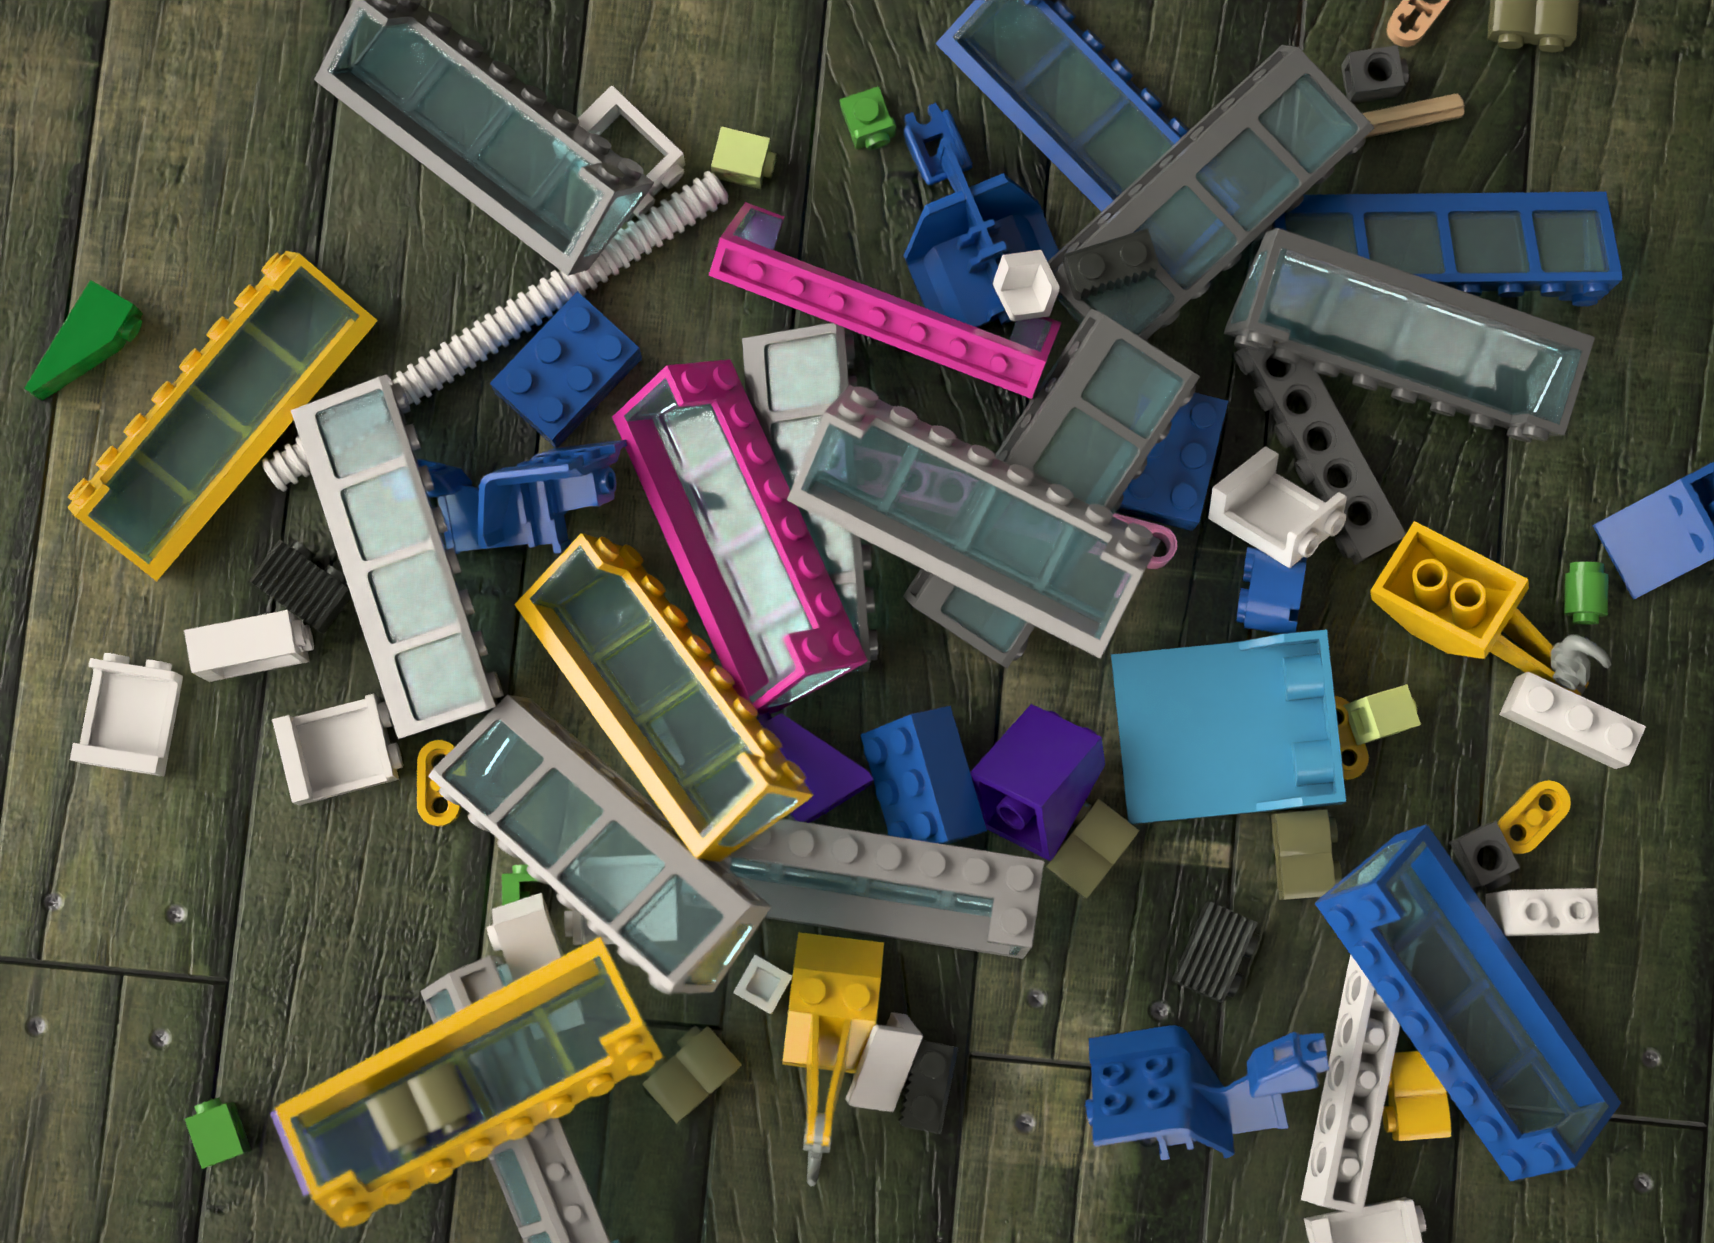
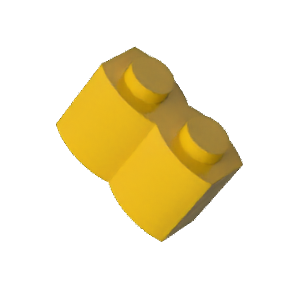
[1383,1051,1451,1141]

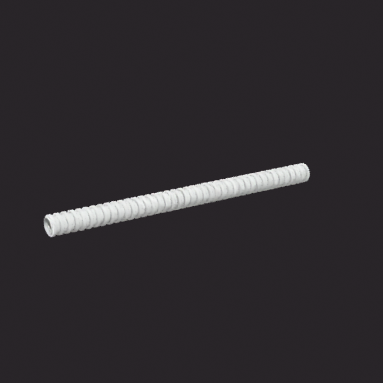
[262,171,728,492]

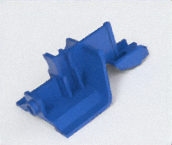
[903,103,1059,328]
[381,439,627,554]
[1085,1025,1330,1160]

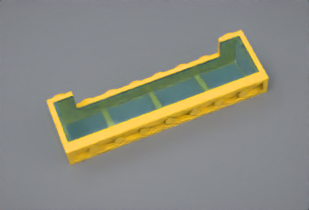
[67,251,378,582]
[514,533,813,862]
[275,937,664,1228]

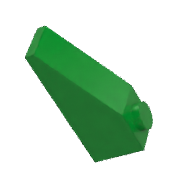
[24,280,143,401]

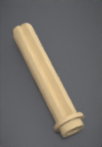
[1336,94,1464,138]

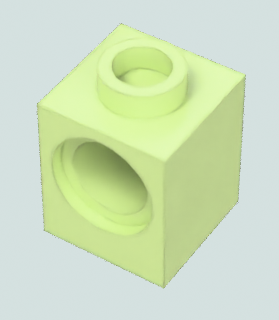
[711,127,776,189]
[1343,684,1421,746]

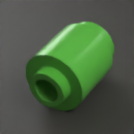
[1564,562,1609,625]

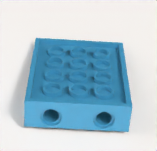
[1111,629,1346,824]

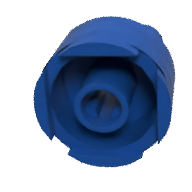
[1236,547,1307,634]

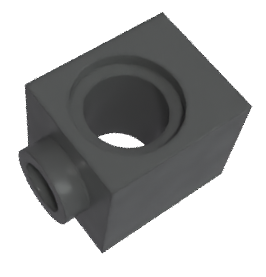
[1341,45,1409,104]
[1449,821,1520,891]

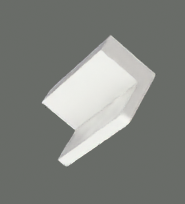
[846,1012,923,1112]

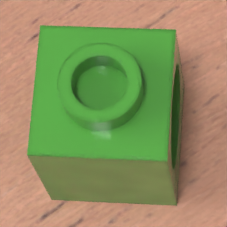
[185,1097,252,1169]

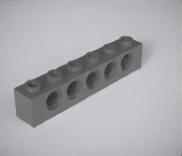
[1234,314,1406,565]

